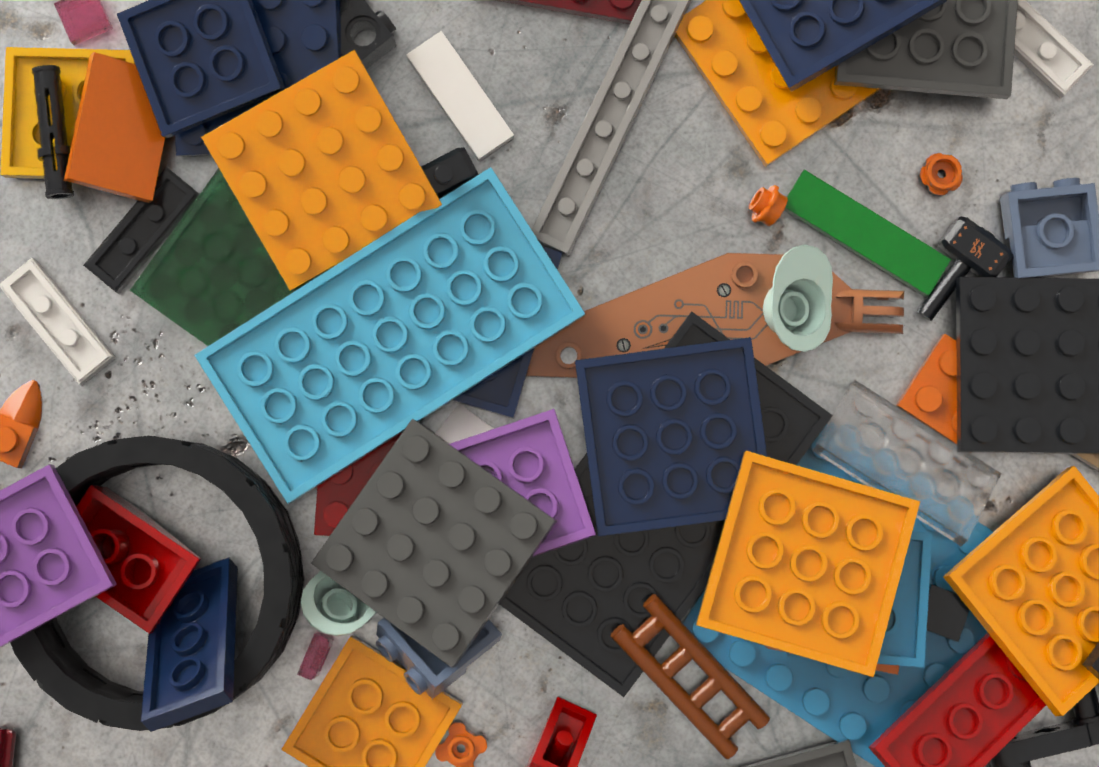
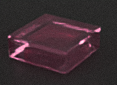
[54,0,113,45]
[297,631,334,680]

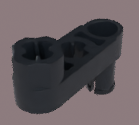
[989,687,1099,767]

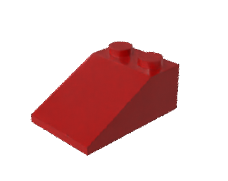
[76,485,201,634]

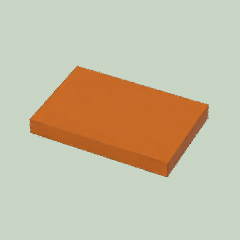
[64,52,165,203]

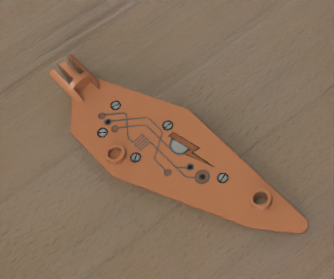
[527,253,904,378]

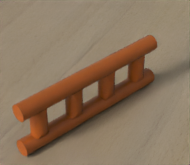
[610,594,770,759]

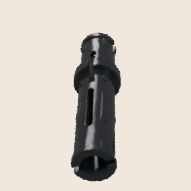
[32,65,74,199]

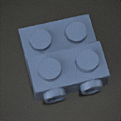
[1000,178,1099,278]
[376,618,502,699]

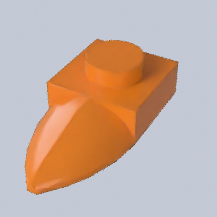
[0,380,42,468]

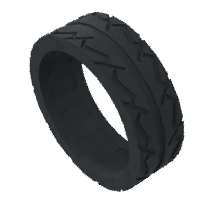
[10,435,304,731]

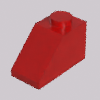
[526,697,597,767]

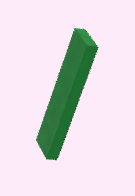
[784,169,951,297]

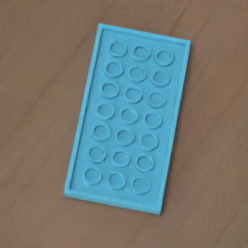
[194,167,585,504]

